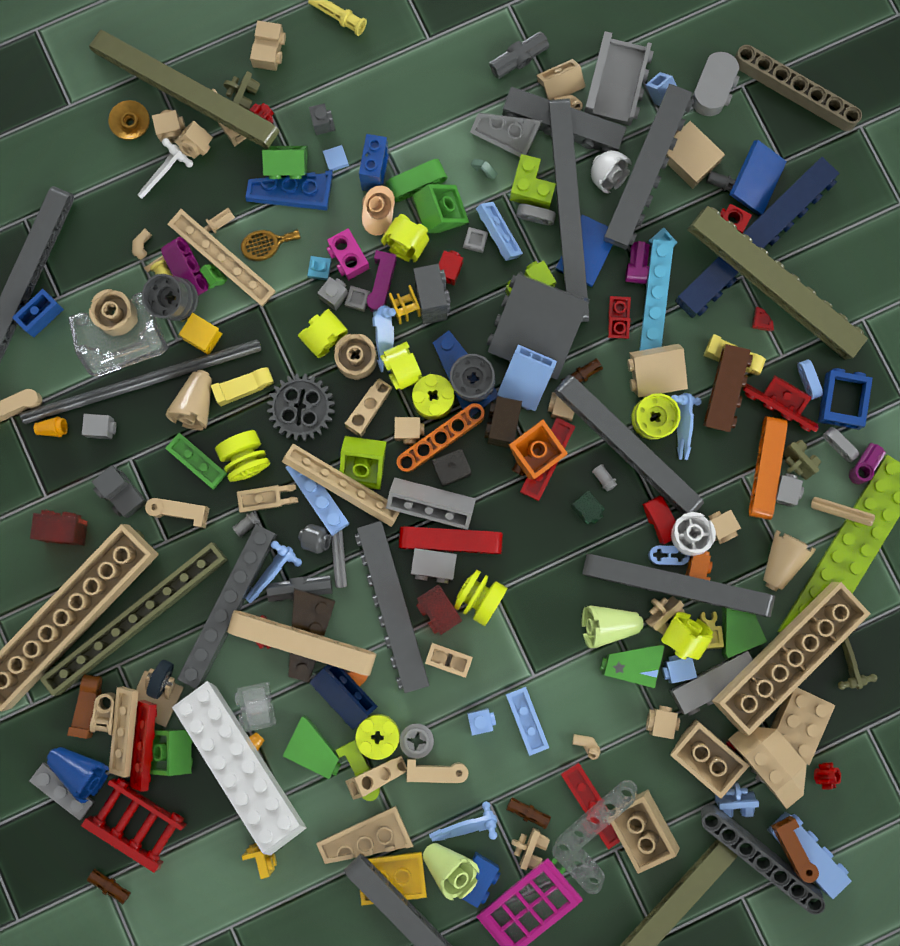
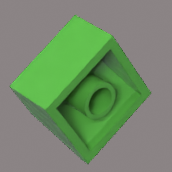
[262,146,308,179]
[412,184,469,233]
[150,729,193,776]

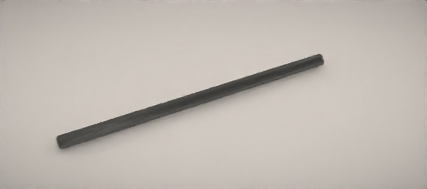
[20,340,262,424]

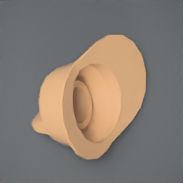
[362,185,395,236]

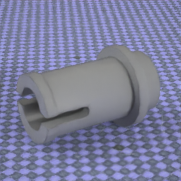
[592,464,617,492]
[232,511,260,537]

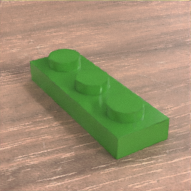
[165,433,227,490]

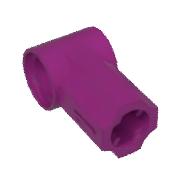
[625,241,650,284]
[849,443,886,484]

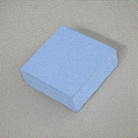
[323,145,349,171]

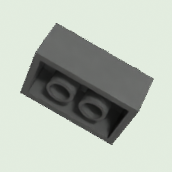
[413,264,451,325]

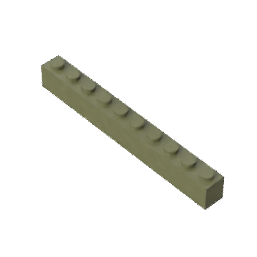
[687,206,868,360]
[40,542,228,696]

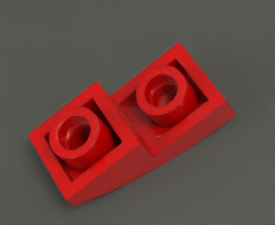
[608,296,631,339]
[643,495,676,544]

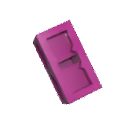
[326,228,370,280]

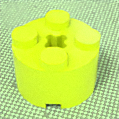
[381,214,429,262]
[298,309,348,358]
[380,342,422,390]
[412,374,454,420]
[661,612,713,660]
[356,714,400,760]

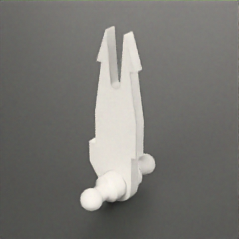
[138,138,193,199]

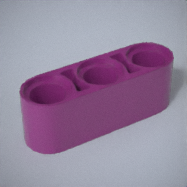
[161,237,209,296]

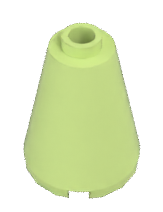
[582,605,644,648]
[423,843,479,900]

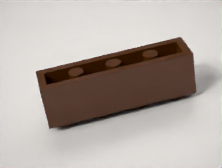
[703,344,753,432]

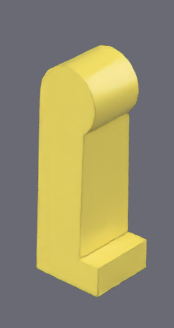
[703,334,766,375]
[210,367,274,406]

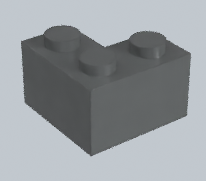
[91,465,147,518]

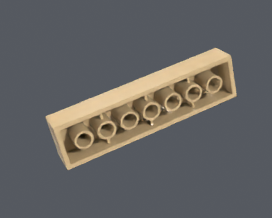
[712,582,870,735]

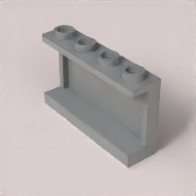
[584,31,654,126]

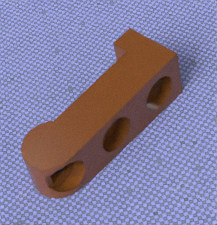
[67,674,102,739]
[771,816,819,883]

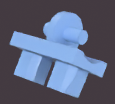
[715,782,759,818]

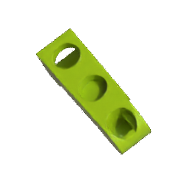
[335,739,380,801]

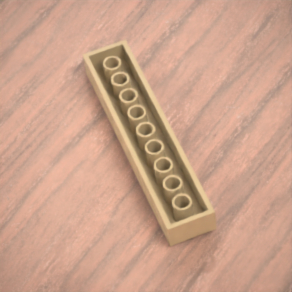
[0,524,159,712]

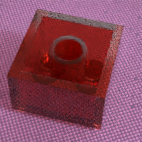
[30,510,88,546]
[416,584,462,635]

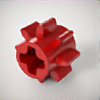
[249,103,274,123]
[814,762,841,790]

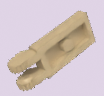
[237,484,298,513]

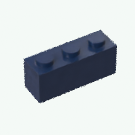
[309,664,378,730]

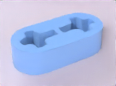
[797,359,823,400]
[648,545,690,566]

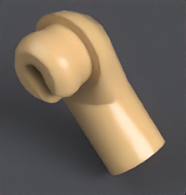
[553,95,583,111]
[132,229,152,260]
[572,734,600,760]

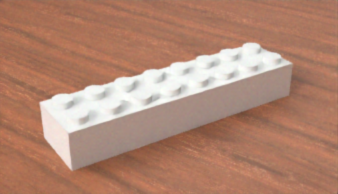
[172,681,307,855]

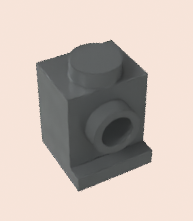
[309,103,335,135]

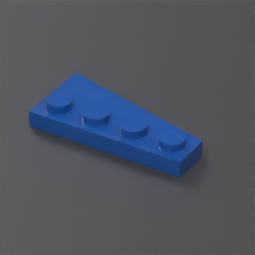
[245,170,333,211]
[433,331,499,418]

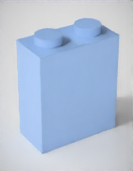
[497,345,557,411]

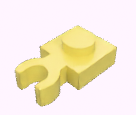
[700,611,724,650]

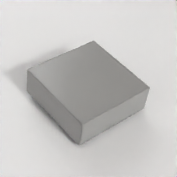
[463,227,488,253]
[344,286,371,312]

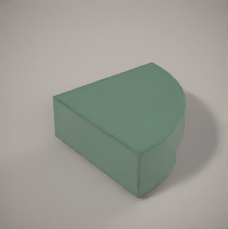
[471,159,498,179]

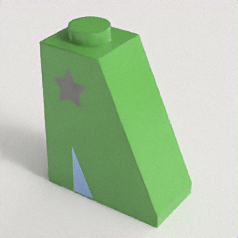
[600,645,665,688]

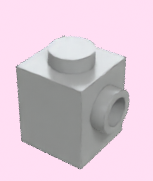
[317,277,348,311]
[776,473,804,507]

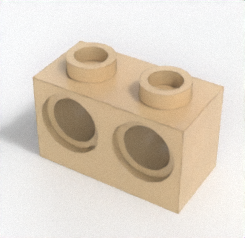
[425,643,473,678]

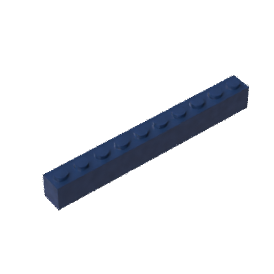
[675,157,840,319]

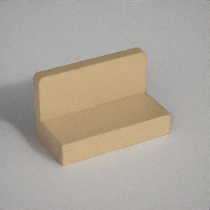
[536,59,585,100]

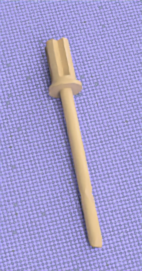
[144,208,235,273]

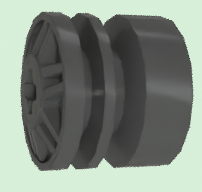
[142,274,198,321]
[450,354,495,402]

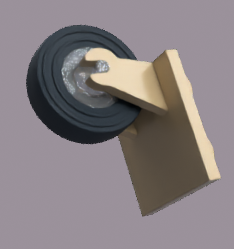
[136,660,184,727]

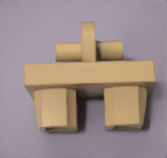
[645,596,685,635]
[511,827,550,870]

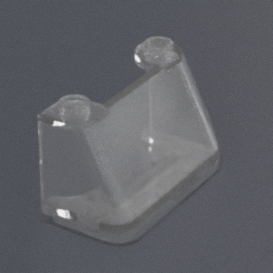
[68,292,168,376]

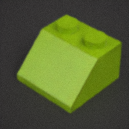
[340,436,387,490]

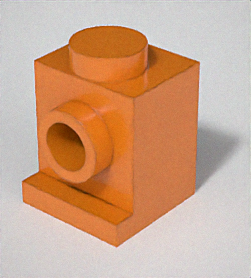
[686,551,713,581]

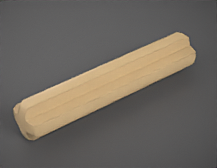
[811,497,875,526]

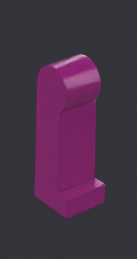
[367,250,397,312]

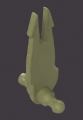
[838,637,878,690]

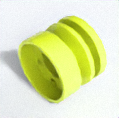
[631,393,681,440]
[215,430,270,482]
[454,570,508,626]

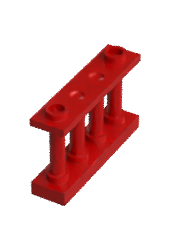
[81,778,187,873]

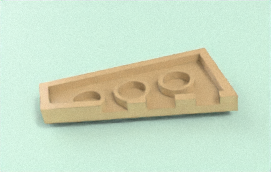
[316,805,414,864]

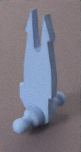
[372,305,396,372]
[671,393,702,460]
[245,541,302,603]
[429,801,497,842]

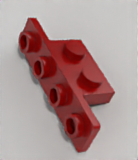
[743,376,819,432]

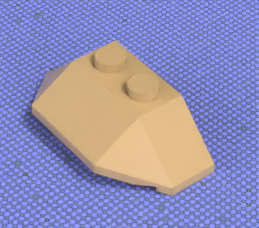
[728,727,807,809]

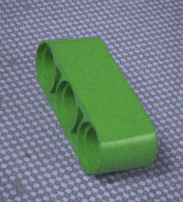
[385,159,448,202]

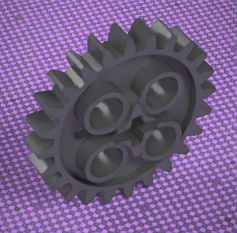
[267,374,335,442]

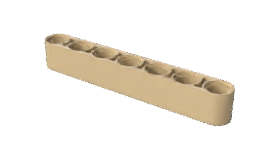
[227,610,377,676]

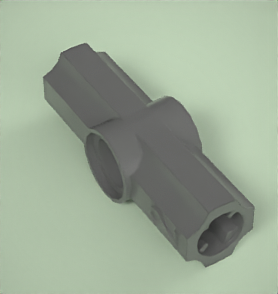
[489,31,549,79]
[266,575,333,602]

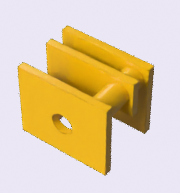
[389,285,421,325]
[178,313,223,355]

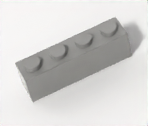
[386,477,476,530]
[669,651,753,716]

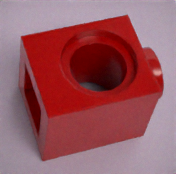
[720,204,752,233]
[439,250,463,285]

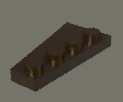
[288,588,335,682]

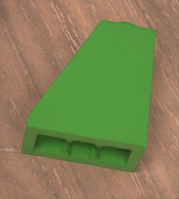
[722,607,767,658]
[283,715,342,779]

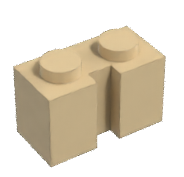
[250,21,286,71]

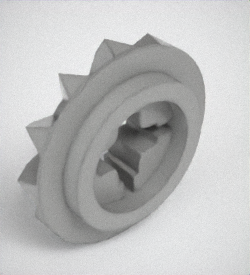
[400,724,434,759]

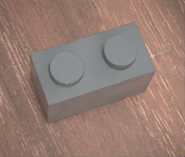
[411,548,457,584]

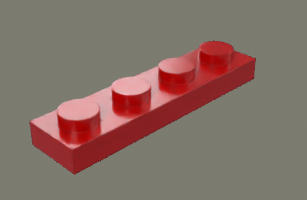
[520,417,576,502]
[129,700,157,792]
[561,762,621,850]

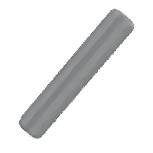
[331,530,347,588]

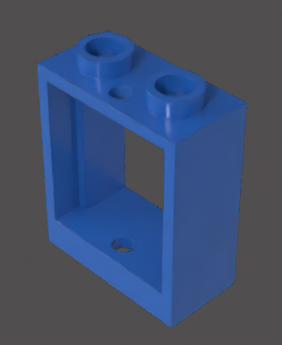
[359,134,389,191]
[818,368,873,430]

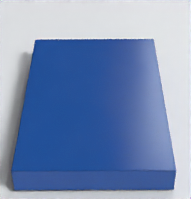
[729,140,787,216]
[555,214,613,287]

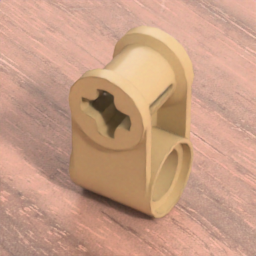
[90,692,116,735]

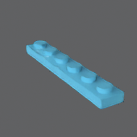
[639,239,674,351]

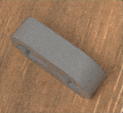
[516,204,556,225]
[823,427,859,463]

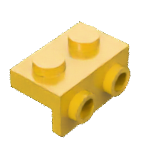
[242,843,277,879]

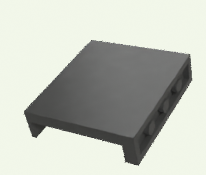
[486,271,590,380]

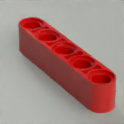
[398,527,503,554]

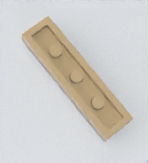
[108,687,139,777]

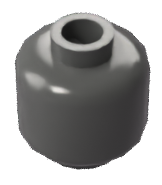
[298,524,331,554]

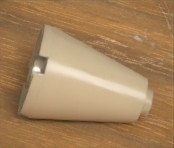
[166,370,212,431]
[763,530,816,591]

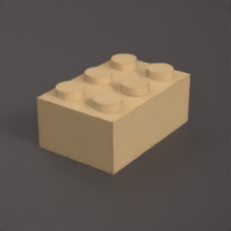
[771,687,835,765]

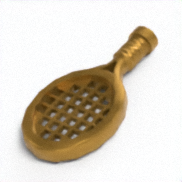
[241,229,301,261]

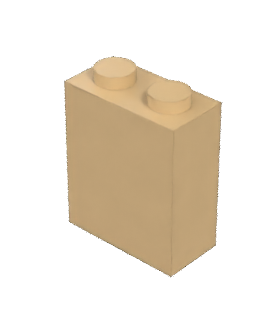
[666,121,725,189]
[627,344,688,398]

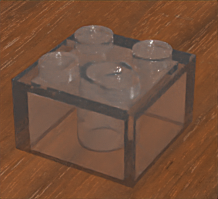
[235,682,277,732]

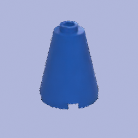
[47,747,109,803]

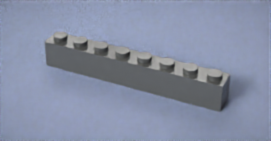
[604,83,694,250]
[355,521,430,693]
[177,524,278,689]

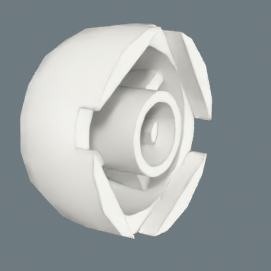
[591,150,631,193]
[671,512,716,556]

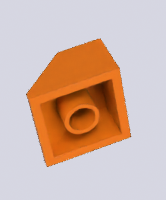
[509,419,568,479]

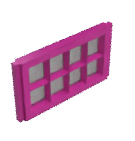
[476,858,583,946]

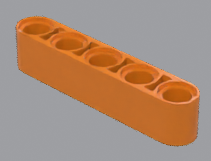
[397,403,485,473]
[749,416,788,520]

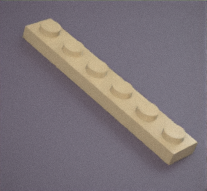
[168,209,276,307]
[282,444,400,527]

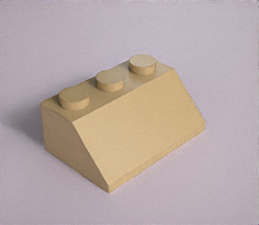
[670,719,749,799]
[606,790,680,874]

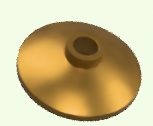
[108,100,150,140]

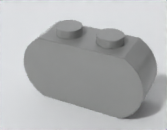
[691,52,740,116]

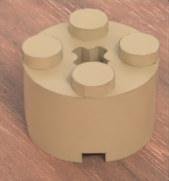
[89,289,138,336]
[334,334,377,380]

